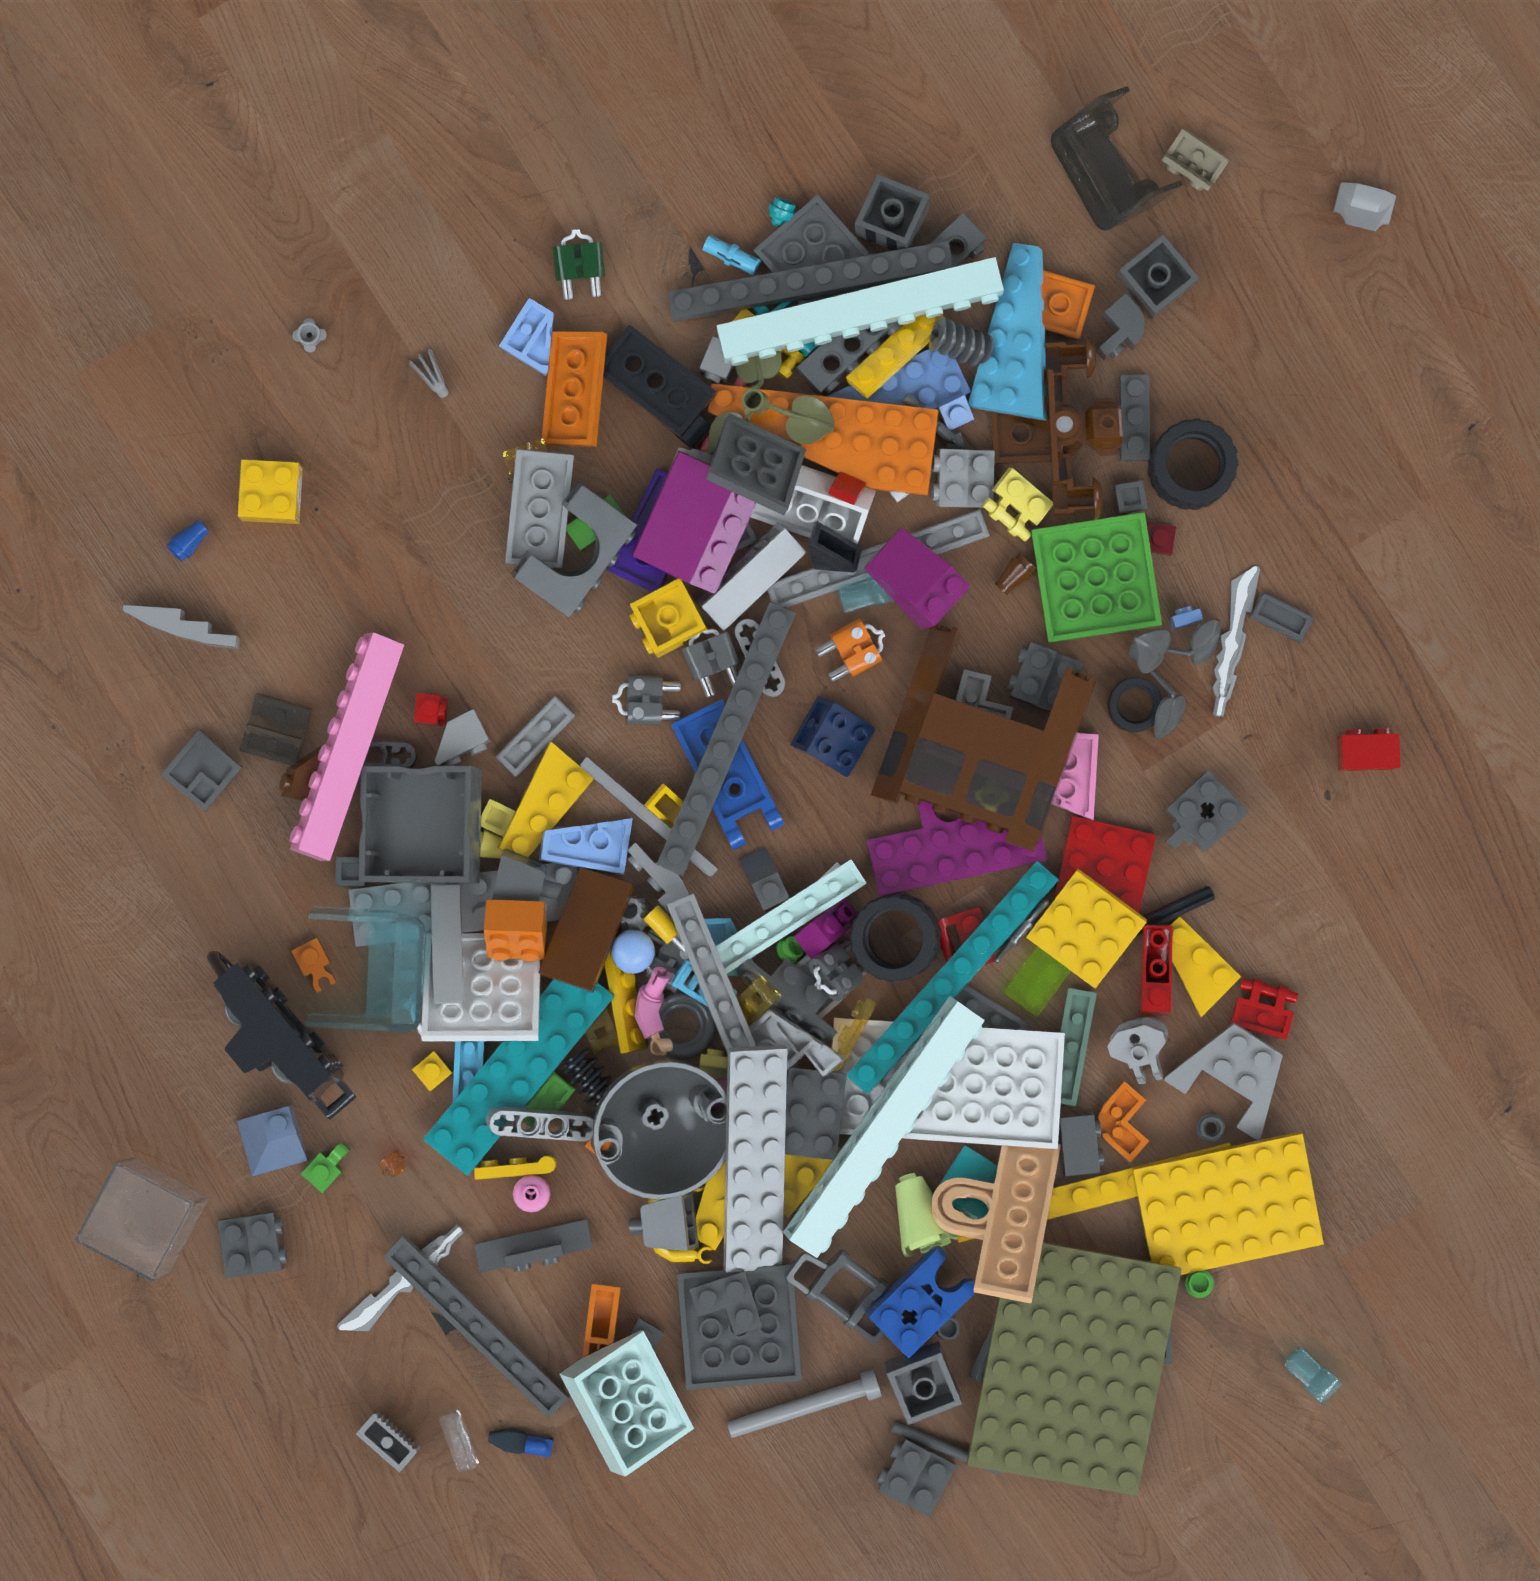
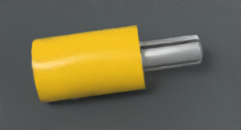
[643,905,686,954]

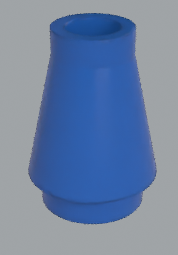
[166,520,209,562]

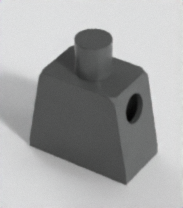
[492,849,561,901]

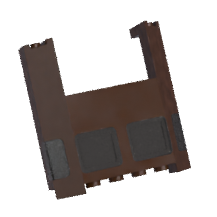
[871,624,1096,852]

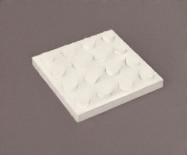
[421,933,541,1041]

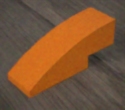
[582,1284,621,1358]

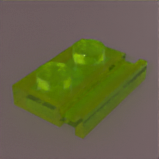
[1003,946,1071,1017]

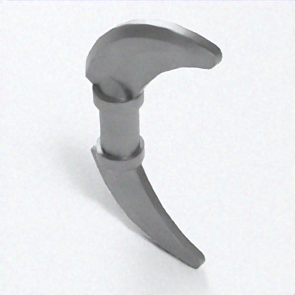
[994,899,1049,964]

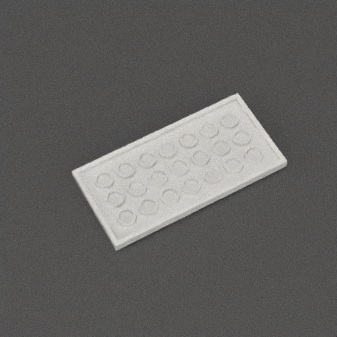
[831,1018,1065,1149]

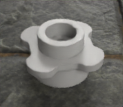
[292,318,327,352]

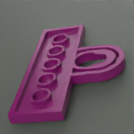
[867,766,1047,896]

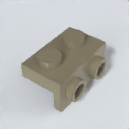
[1161,128,1230,191]

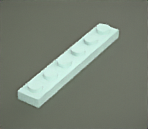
[716,860,867,973]

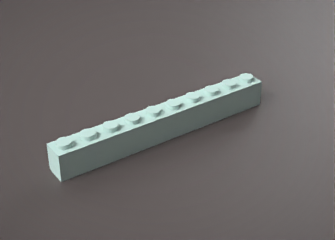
[717,257,1004,366]
[783,996,985,1258]

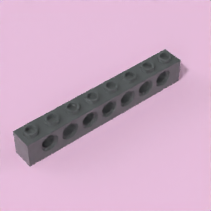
[797,213,987,396]

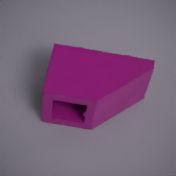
[794,898,858,959]

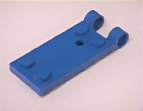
[671,699,785,850]

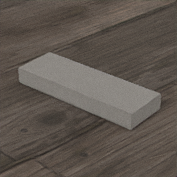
[496,696,576,777]

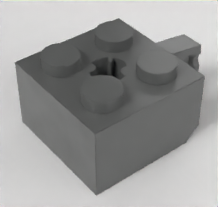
[1164,770,1248,852]

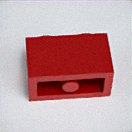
[1337,729,1401,771]

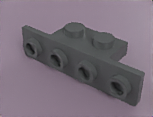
[737,958,837,1045]
[475,1220,593,1273]

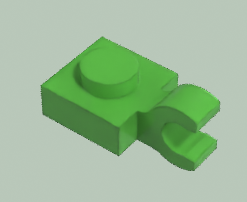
[301,1142,350,1193]

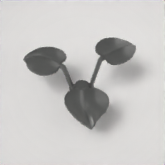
[1129,619,1221,740]

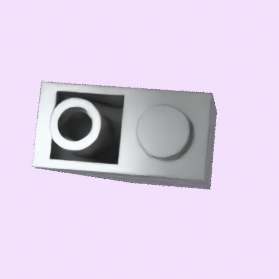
[435,709,491,766]

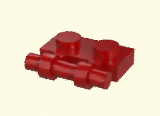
[1230,978,1298,1040]

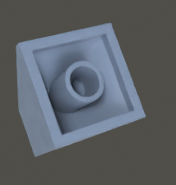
[237,1105,308,1176]

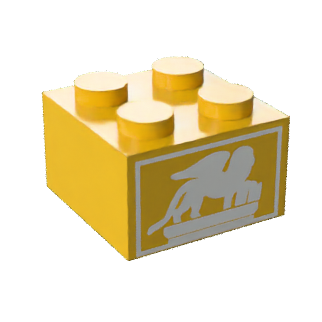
[238,460,303,524]

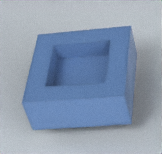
[936,391,974,430]
[1169,606,1203,630]

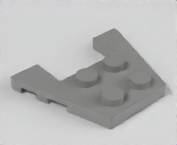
[749,1009,845,1076]
[1164,1022,1283,1140]

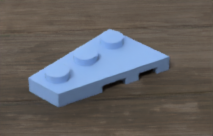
[538,818,633,875]

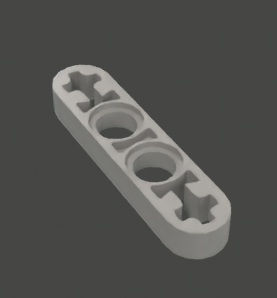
[486,1106,594,1141]

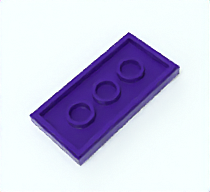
[606,468,668,593]

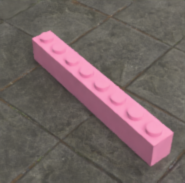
[290,632,404,861]

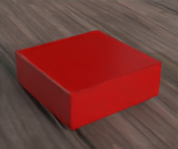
[828,471,866,505]

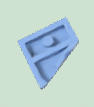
[499,298,554,376]

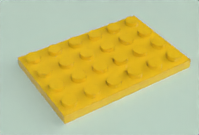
[1132,1131,1324,1275]

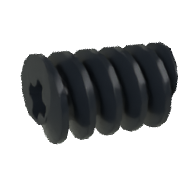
[562,1047,612,1113]

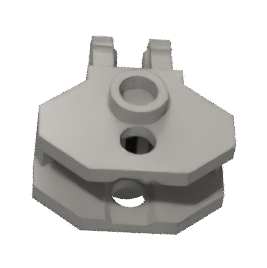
[1107,1016,1168,1084]

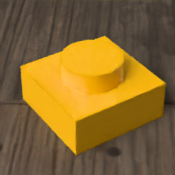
[412,1051,453,1092]

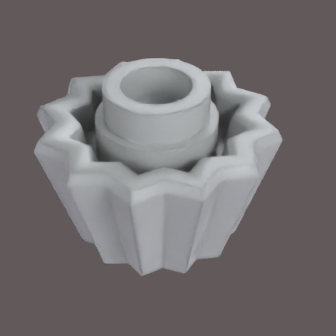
[620,895,651,932]

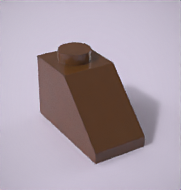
[280,746,321,801]

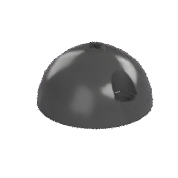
[591,1059,727,1199]

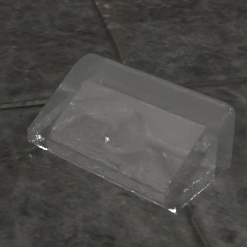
[439,1410,478,1472]

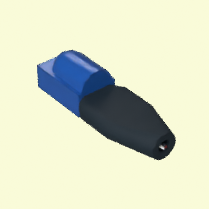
[488,1429,553,1457]

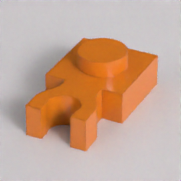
[291,938,337,993]

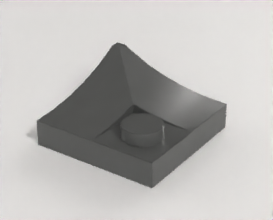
[161,729,243,811]

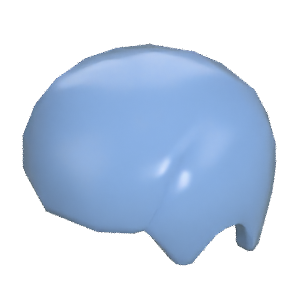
[611,930,655,974]

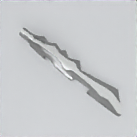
[1212,566,1260,717]
[337,1224,464,1331]

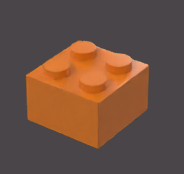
[484,899,548,962]

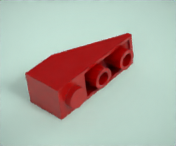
[1139,925,1173,1016]

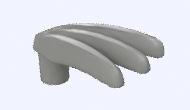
[409,348,449,398]

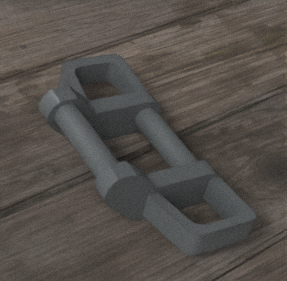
[785,1249,888,1343]

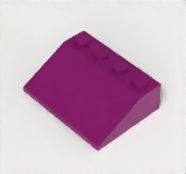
[632,450,756,594]

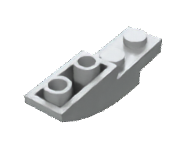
[627,843,689,917]

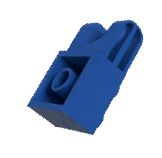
[865,1245,975,1358]

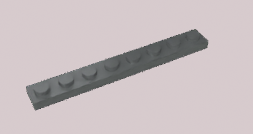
[383,1234,570,1418]

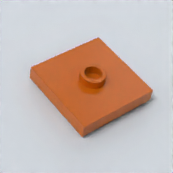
[1041,270,1095,341]

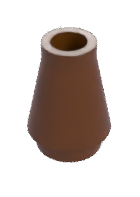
[995,553,1036,595]

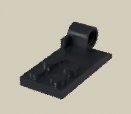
[603,325,717,449]

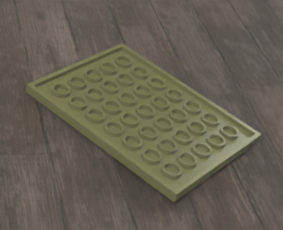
[966,1242,1181,1496]

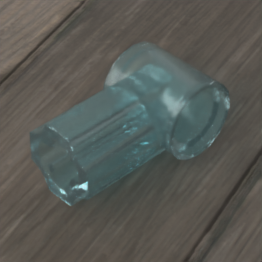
[838,577,894,613]
[1283,1346,1343,1405]

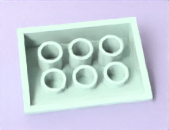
[560,1330,694,1477]

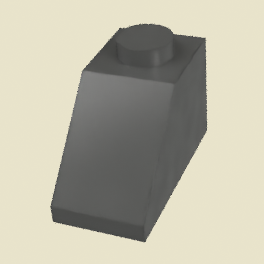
[739,848,790,911]

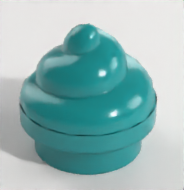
[768,197,796,228]

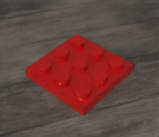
[1053,816,1156,913]

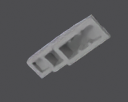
[123,605,240,650]
[431,885,463,1004]

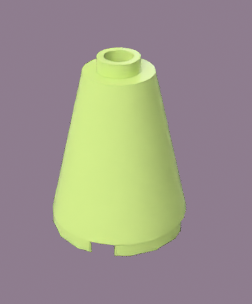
[895,1173,958,1257]

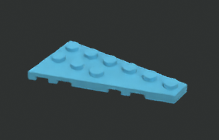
[968,243,1047,421]

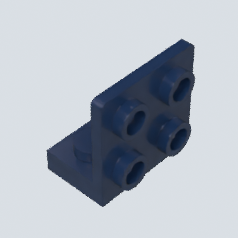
[790,696,875,777]

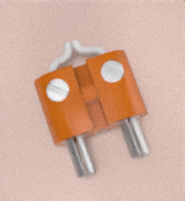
[815,618,885,682]

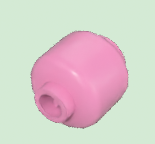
[513,1175,551,1213]

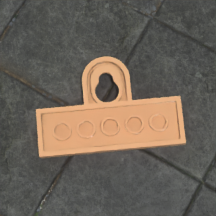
[931,1144,1061,1303]

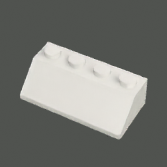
[751,465,876,544]

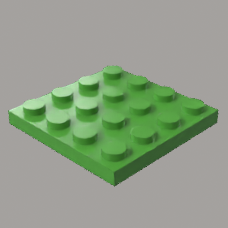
[1031,512,1162,643]

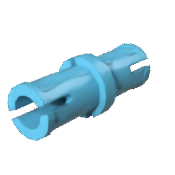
[702,234,761,276]

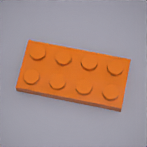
[541,331,607,447]

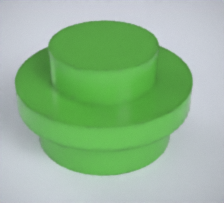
[776,936,804,964]
[1184,1270,1214,1298]

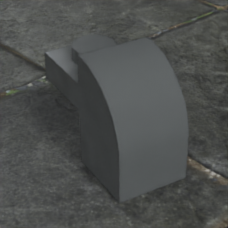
[1096,293,1145,360]

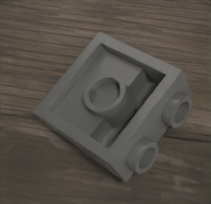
[1007,642,1083,712]
[217,1212,288,1278]
[876,1437,956,1517]

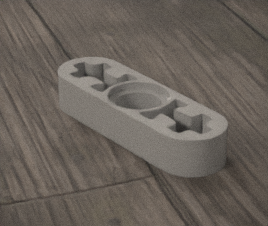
[735,619,785,697]

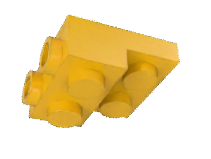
[629,578,707,658]

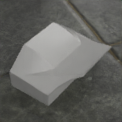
[1333,182,1396,231]

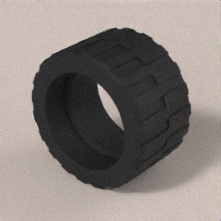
[1148,419,1239,510]
[850,893,942,982]

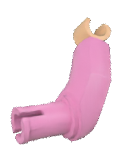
[635,967,673,1056]

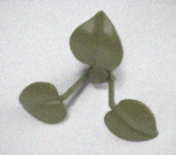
[706,351,835,455]

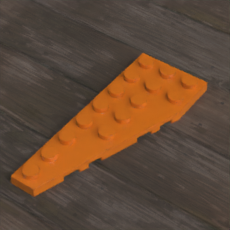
[708,383,939,496]

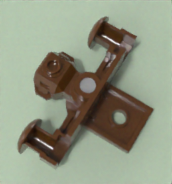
[991,335,1123,520]

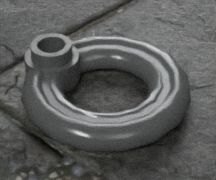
[648,992,716,1060]

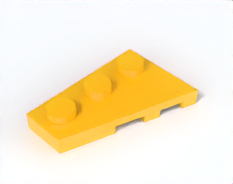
[1169,916,1241,1018]

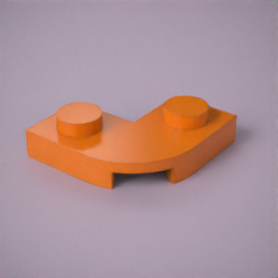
[1098,1081,1149,1163]

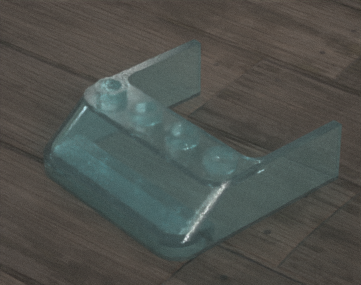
[304,906,425,1032]

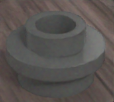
[1196,1113,1225,1142]

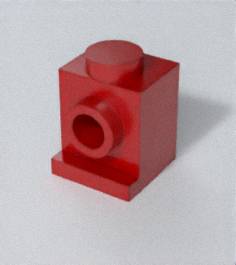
[414,693,448,727]

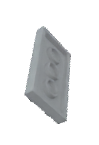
[505,448,574,568]

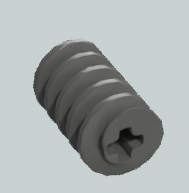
[929,317,993,367]

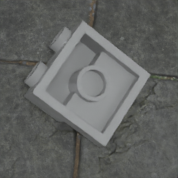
[931,449,995,508]

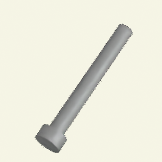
[727,1369,882,1438]

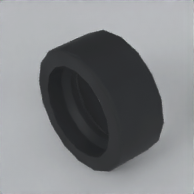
[1107,677,1162,733]

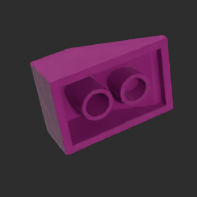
[864,528,971,629]

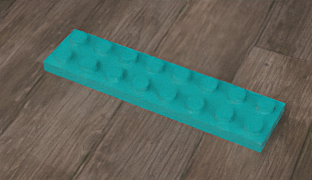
[423,980,614,1176]

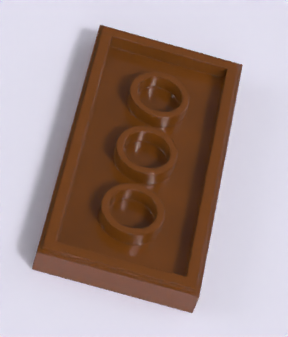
[538,867,635,993]

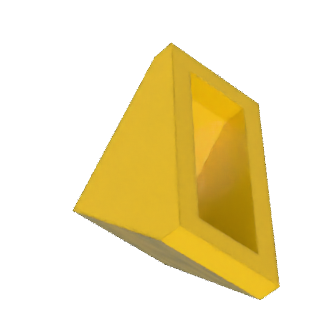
[644,784,683,829]

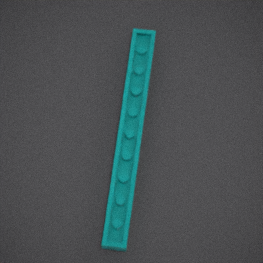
[846,861,1059,1096]

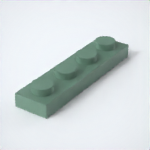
[1059,988,1097,1106]

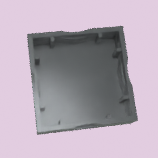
[359,766,482,883]

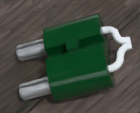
[552,229,605,300]

